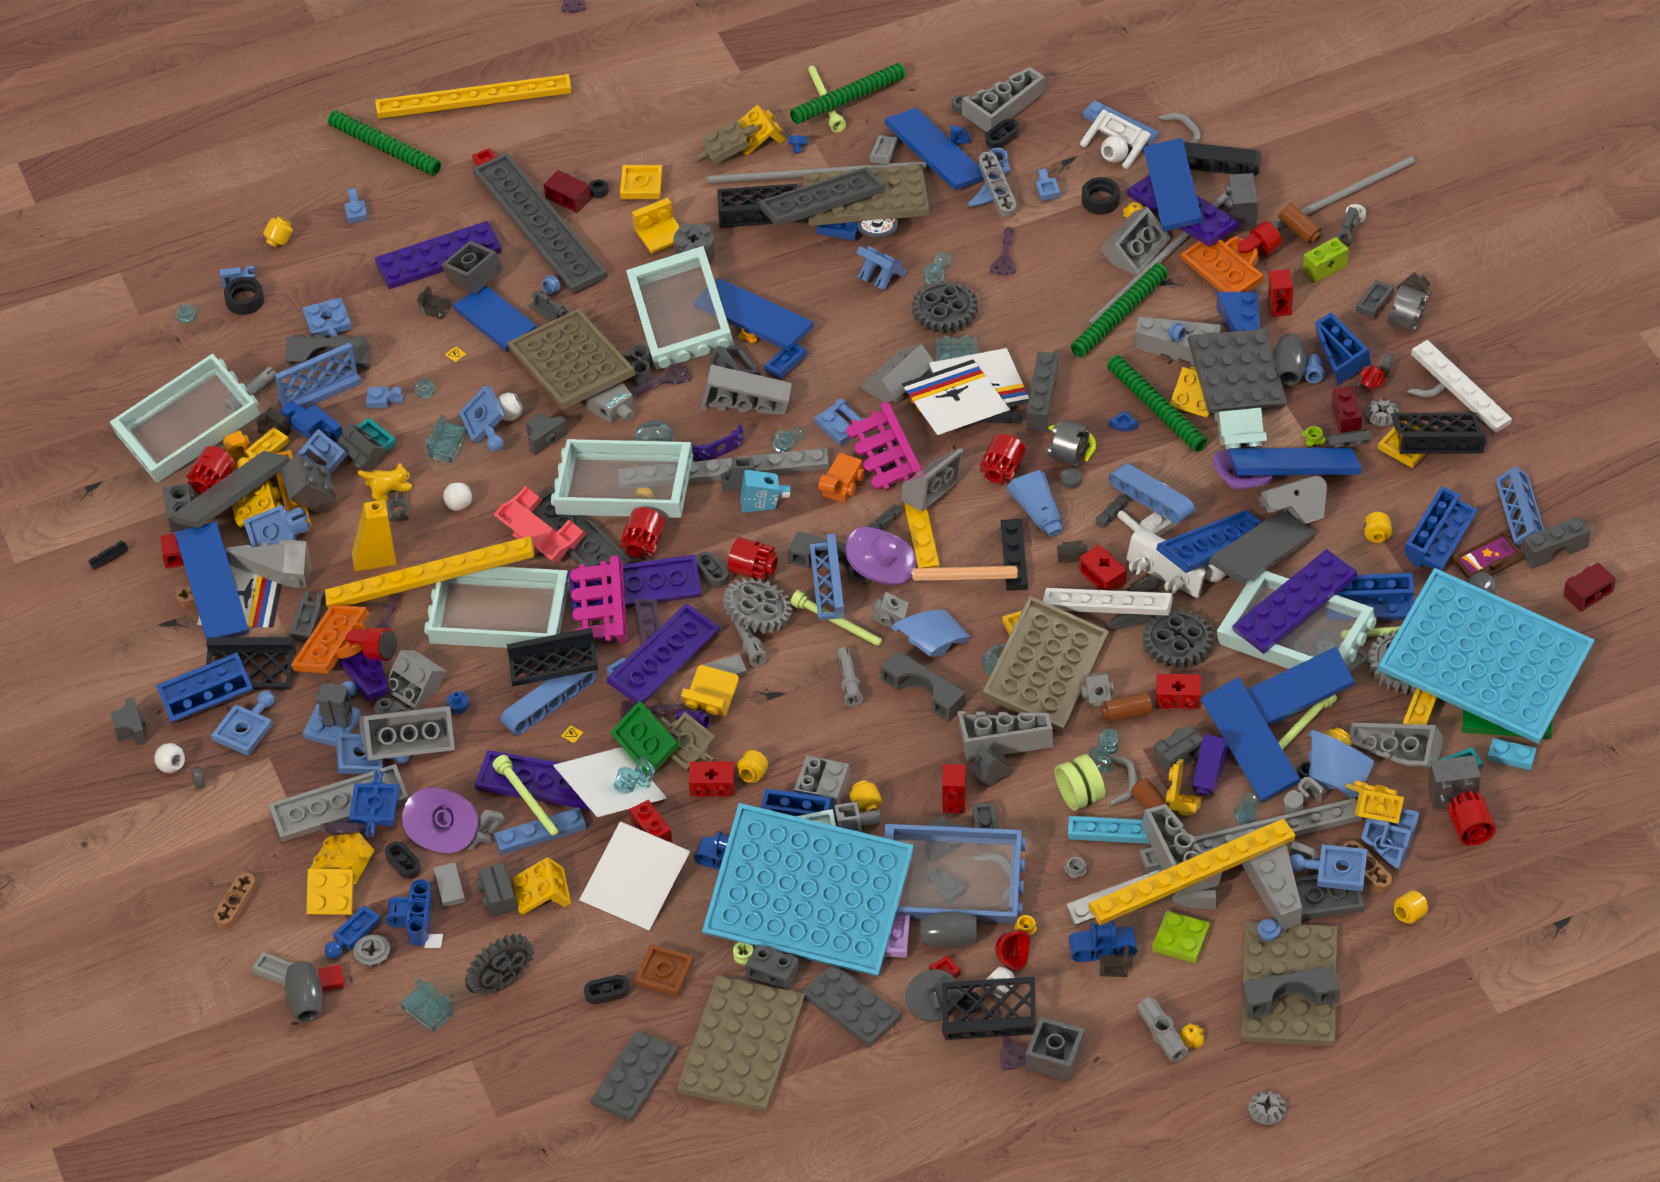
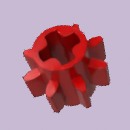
[1359,364,1386,390]

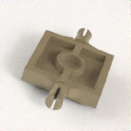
[694,120,757,165]
[659,712,718,772]

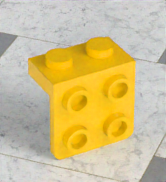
[738,104,786,155]
[1170,367,1211,418]
[232,480,283,527]
[681,665,739,716]
[1166,759,1202,816]
[310,833,375,885]

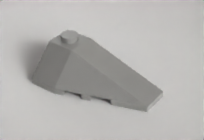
[226,540,312,588]
[1349,723,1444,767]

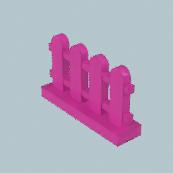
[846,401,922,491]
[570,556,628,644]

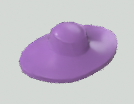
[1212,449,1273,490]
[845,527,917,585]
[402,787,478,853]

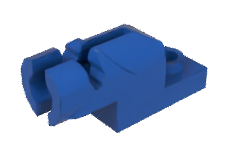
[281,401,343,443]

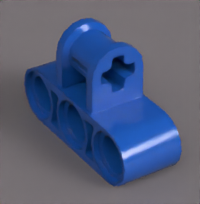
[694,831,729,870]
[386,879,433,946]
[1068,920,1138,962]

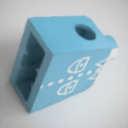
[740,470,790,512]

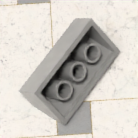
[359,706,455,760]

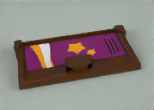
[1451,530,1525,578]

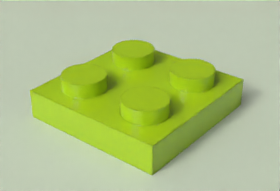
[1152,911,1210,963]

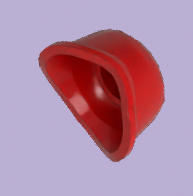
[995,930,1031,970]

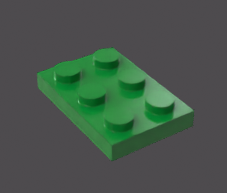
[610,701,680,777]

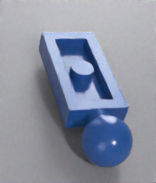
[324,905,381,959]

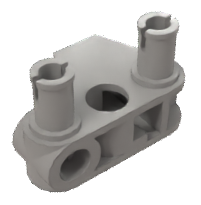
[1258,476,1327,524]
[834,802,881,832]

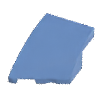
[891,610,970,657]
[1309,730,1374,799]
[1361,808,1421,870]

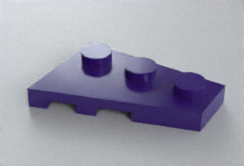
[339,653,388,702]

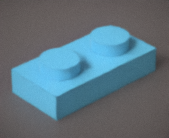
[1487,738,1537,770]

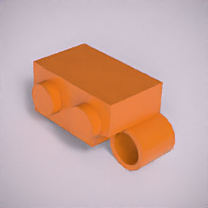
[818,453,865,503]

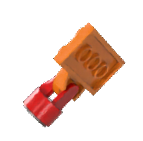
[1180,221,1283,292]
[291,605,397,674]

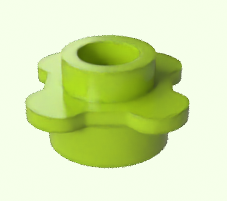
[1302,426,1326,447]

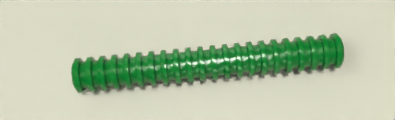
[790,62,906,125]
[327,110,441,176]
[1071,263,1168,358]
[1107,355,1208,452]

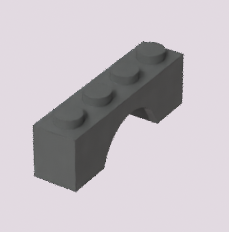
[285,334,372,368]
[1026,351,1058,432]
[788,531,871,584]
[880,650,966,722]
[1242,966,1340,1018]

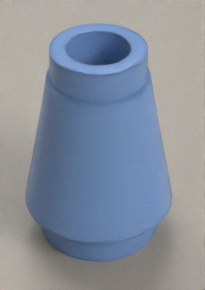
[1304,354,1325,383]

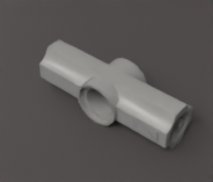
[1137,997,1188,1063]

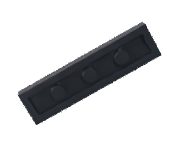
[1000,519,1028,591]

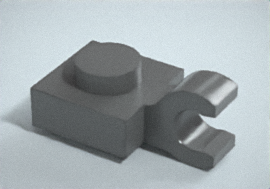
[1337,206,1360,246]

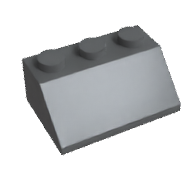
[1100,207,1171,276]
[860,344,934,403]
[901,448,964,511]

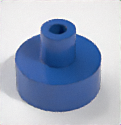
[788,135,808,153]
[447,691,469,714]

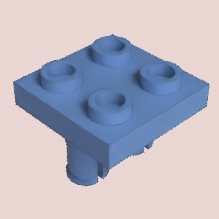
[856,246,907,291]

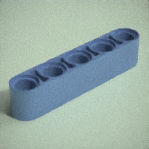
[1108,463,1195,524]
[500,662,596,736]

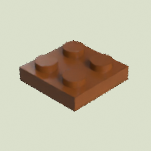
[634,944,694,997]

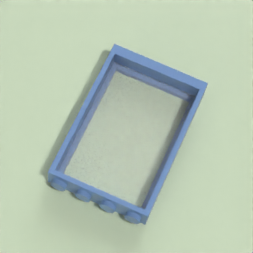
[885,824,1026,924]

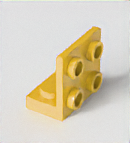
[632,198,679,253]
[1345,780,1404,824]
[512,857,571,915]

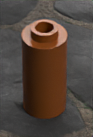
[1278,203,1322,244]
[1101,692,1152,723]
[1131,778,1175,814]

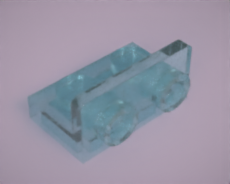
[425,415,467,463]
[400,978,453,1032]

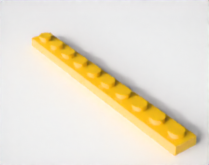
[375,74,572,119]
[325,536,535,609]
[1088,818,1296,925]

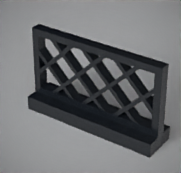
[717,183,800,228]
[1392,413,1486,454]
[507,627,599,687]
[206,637,296,690]
[942,977,1037,1040]

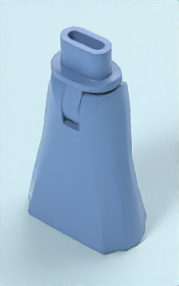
[1006,470,1064,537]

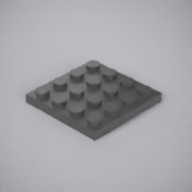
[1187,329,1287,413]

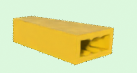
[352,500,397,572]

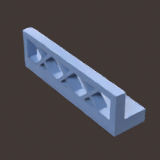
[1495,466,1544,546]
[810,534,844,620]

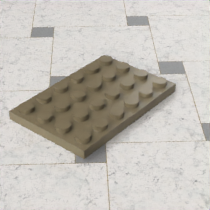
[803,164,929,226]
[507,308,636,410]
[981,595,1109,733]
[1241,922,1337,1046]
[677,975,805,1113]

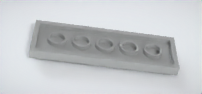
[269,764,409,842]

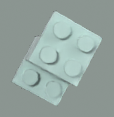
[1214,408,1267,449]

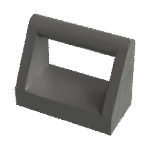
[709,346,761,376]

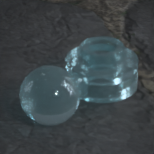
[923,251,951,284]
[771,426,804,452]
[1233,792,1258,824]

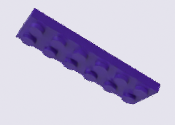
[1127,174,1239,247]
[375,221,502,289]
[1232,549,1358,654]
[568,555,701,611]
[606,603,720,704]
[475,750,591,810]

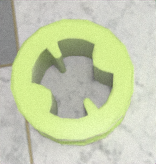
[733,942,754,965]

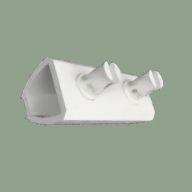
[1126,528,1206,599]

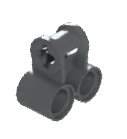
[621,344,652,387]

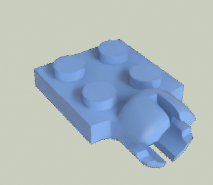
[243,505,310,547]

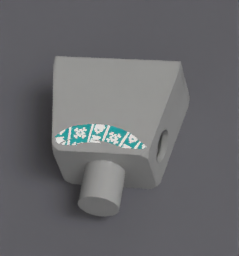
[586,382,635,423]

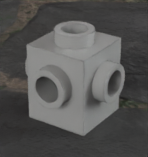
[872,592,909,628]
[1081,672,1114,706]

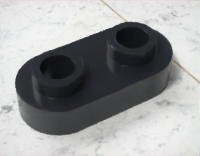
[985,119,1019,149]
[385,842,421,879]
[584,975,630,1004]

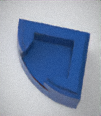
[950,126,971,144]
[1109,411,1138,431]

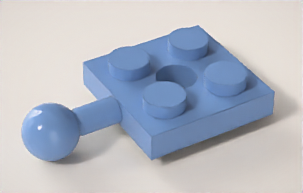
[302,297,352,338]
[459,385,505,452]
[303,681,361,747]
[211,691,275,756]
[336,733,412,774]
[1289,844,1367,891]

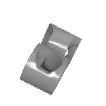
[1283,777,1323,815]

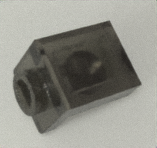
[1396,272,1432,295]
[417,286,451,320]
[256,407,291,436]
[1100,946,1133,977]

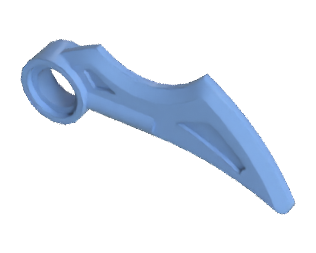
[968,148,1010,207]

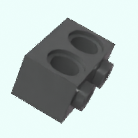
[163,483,195,532]

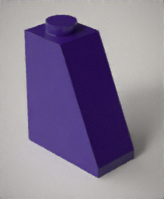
[1191,734,1229,796]

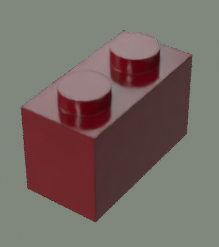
[544,170,591,213]
[1331,386,1362,433]
[1564,562,1616,612]

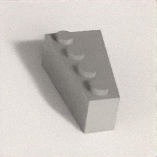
[1135,317,1221,366]
[700,365,792,415]
[1141,804,1222,898]
[1241,844,1302,931]

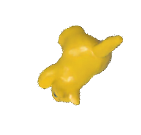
[358,463,412,501]

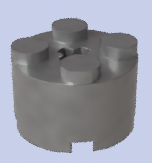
[673,223,715,270]
[1387,285,1429,333]
[1047,419,1090,467]

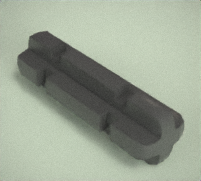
[1096,494,1128,528]
[867,504,902,530]

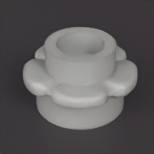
[1065,857,1087,878]

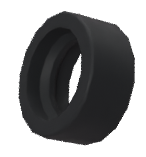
[1082,177,1120,214]
[224,277,264,315]

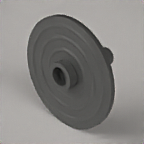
[905,970,961,1021]

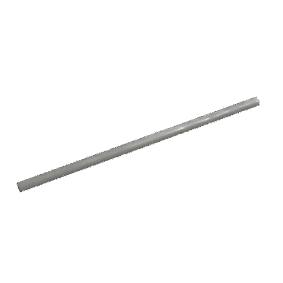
[1241,156,1415,239]
[708,161,926,184]
[1087,193,1228,327]

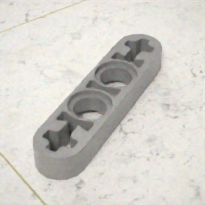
[979,152,1016,218]

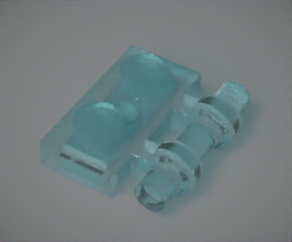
[936,335,977,361]

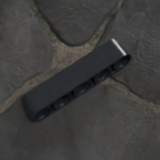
[1183,142,1262,176]

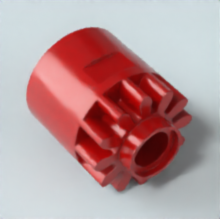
[979,434,1026,485]
[186,446,235,494]
[620,507,665,559]
[728,537,778,582]
[1447,791,1496,846]

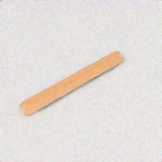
[912,566,1018,581]

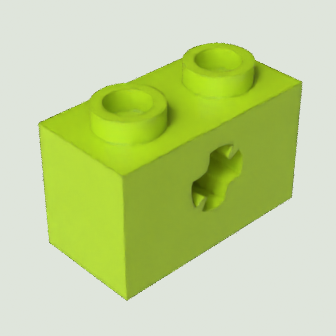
[1303,237,1349,283]

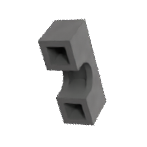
[1521,516,1591,569]

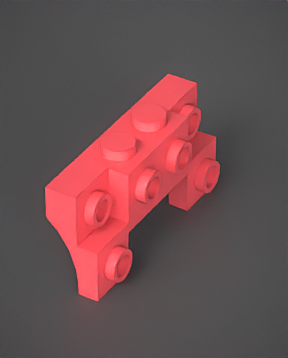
[494,486,586,564]

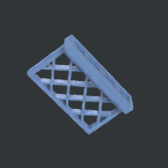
[275,342,361,408]

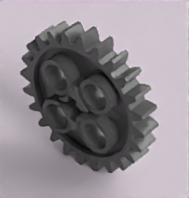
[912,279,978,334]
[1143,608,1213,669]
[465,933,535,996]

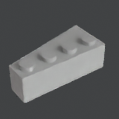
[962,67,1045,132]
[957,711,1053,761]

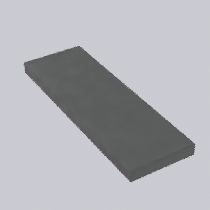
[759,167,885,227]
[170,451,290,529]
[532,488,633,567]
[1209,510,1316,585]

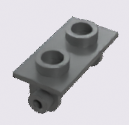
[529,290,570,321]

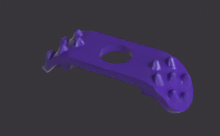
[691,424,744,461]

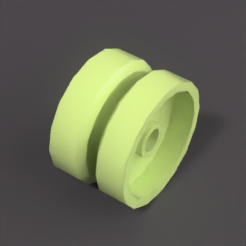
[1055,754,1105,811]

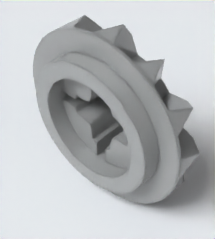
[1366,398,1399,426]
[353,935,390,968]
[1248,1090,1286,1125]

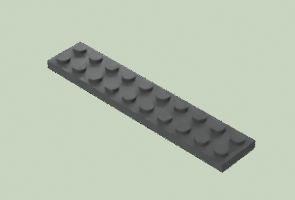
[473,153,607,294]

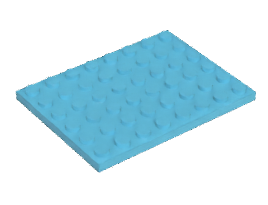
[1378,568,1595,744]
[702,803,914,977]

